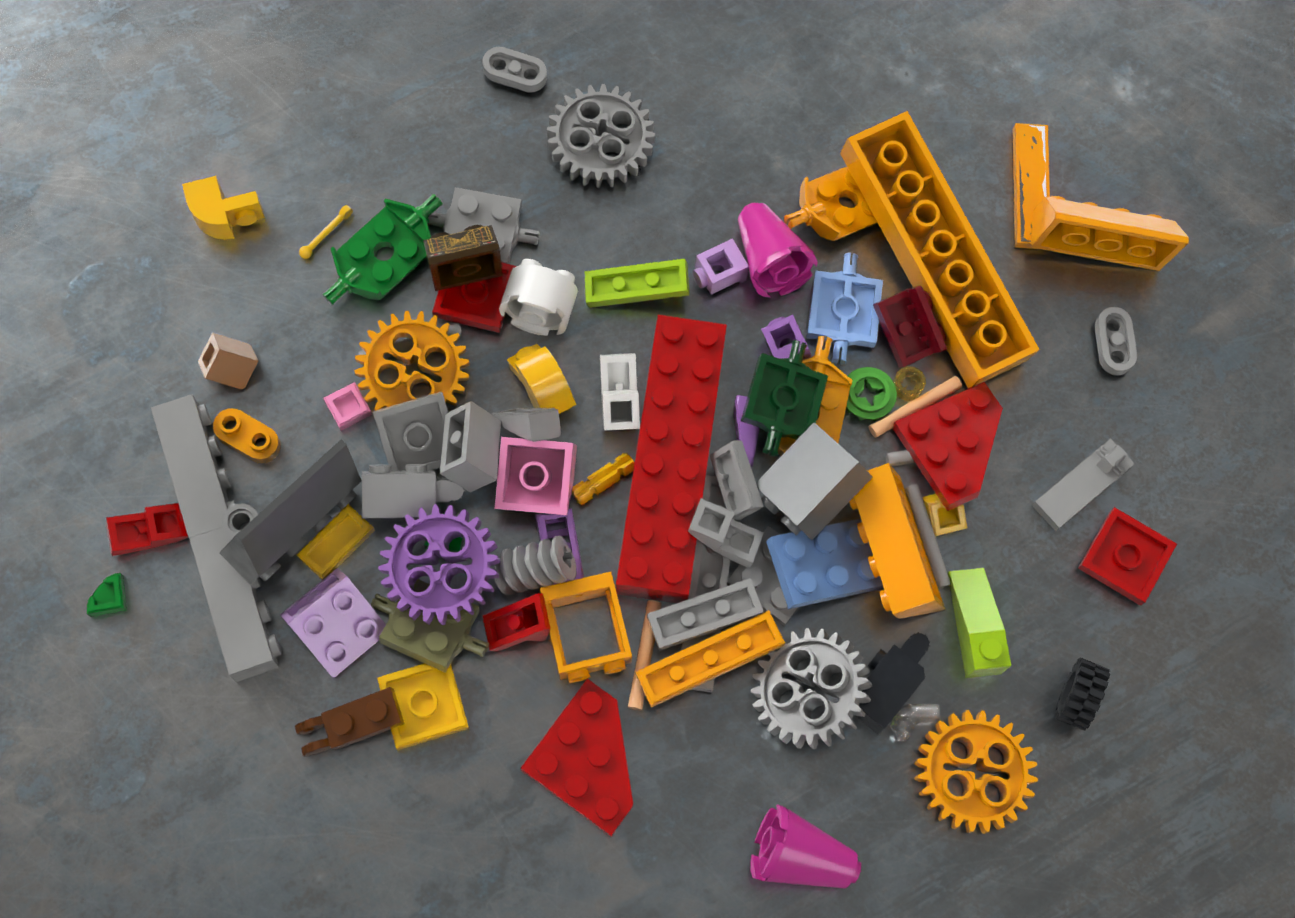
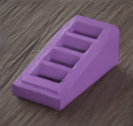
[733,395,759,469]
[535,508,584,585]

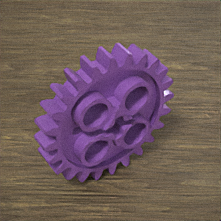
[378,504,500,625]

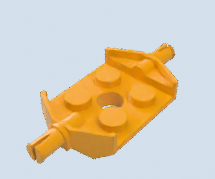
[784,166,878,241]
[778,336,853,456]

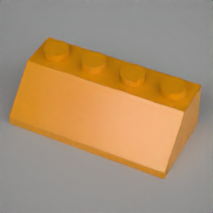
[1031,196,1189,271]
[849,463,946,619]

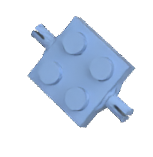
[806,253,883,365]

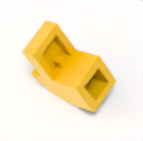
[182,176,265,240]
[507,343,576,414]

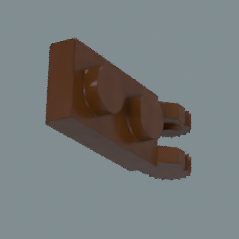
[295,687,405,757]

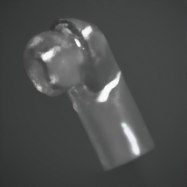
[890,704,940,741]

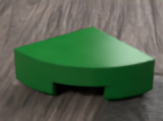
[87,573,127,617]

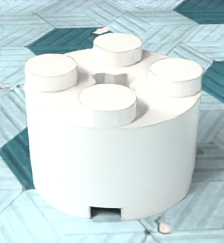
[499,259,578,336]

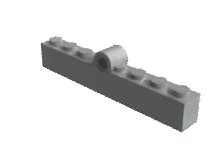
[151,394,282,682]

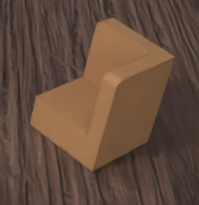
[198,332,258,389]

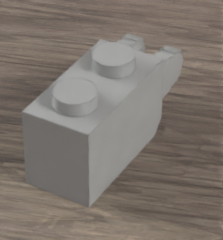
[362,464,465,518]

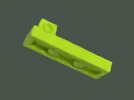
[585,259,689,308]

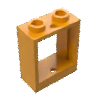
[540,572,632,683]

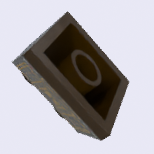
[423,225,503,291]

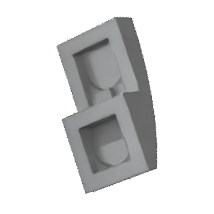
[688,498,764,568]

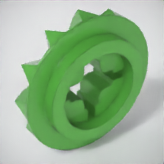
[846,367,897,421]

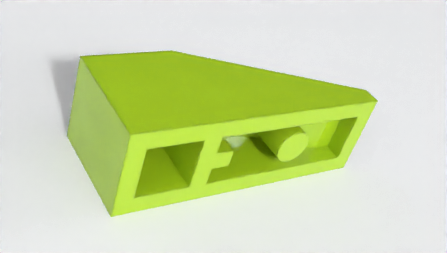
[947,568,1011,678]

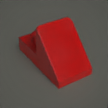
[482,593,551,651]

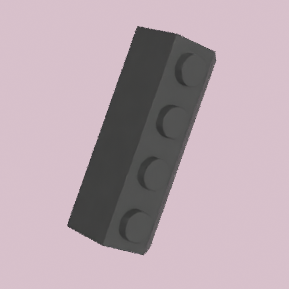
[220,439,362,585]

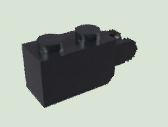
[855,632,930,735]

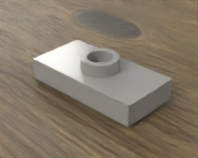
[710,440,764,521]

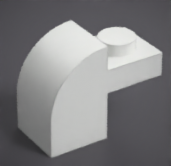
[600,353,640,430]

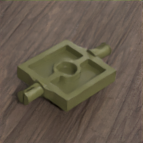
[371,579,489,673]

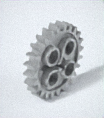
[547,84,655,188]
[751,628,872,749]

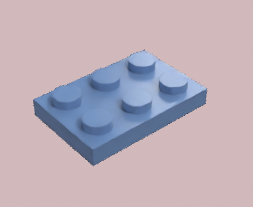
[766,519,884,609]

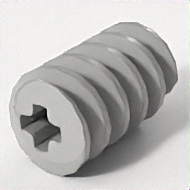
[494,536,576,595]

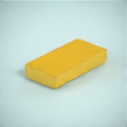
[297,504,375,580]

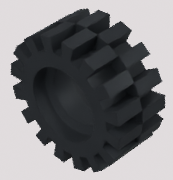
[1055,657,1110,731]

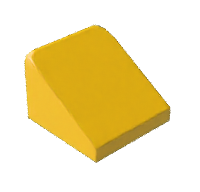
[922,494,968,537]

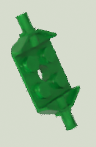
[322,194,443,305]

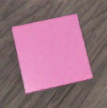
[323,382,372,431]

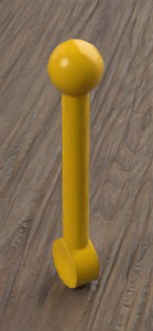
[299,205,353,259]

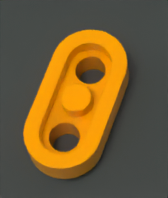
[213,408,281,464]

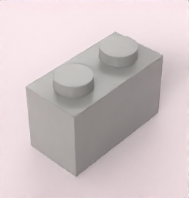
[440,401,501,493]

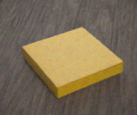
[377,663,469,750]

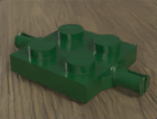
[741,340,828,456]

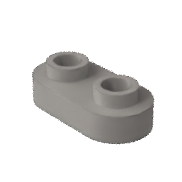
[483,47,547,92]
[1095,307,1137,375]

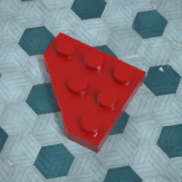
[893,382,1003,511]
[520,678,633,837]

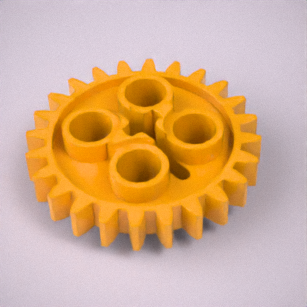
[354,310,469,411]
[914,710,1038,834]

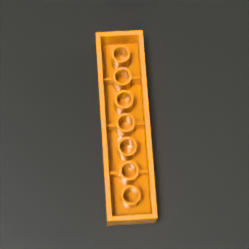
[840,111,1040,389]

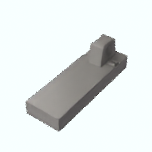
[1032,438,1134,531]
[647,578,764,651]

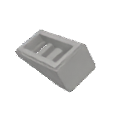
[491,408,561,442]

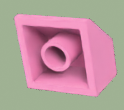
[494,437,577,515]

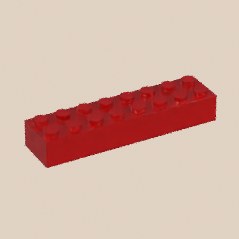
[616,314,727,603]

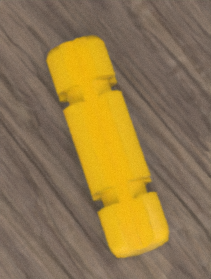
[572,453,635,505]

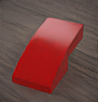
[106,503,188,556]

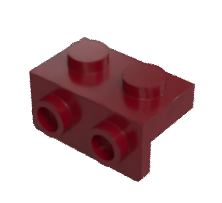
[873,286,947,368]

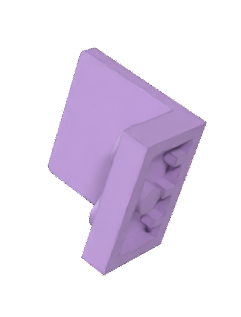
[280,568,386,677]

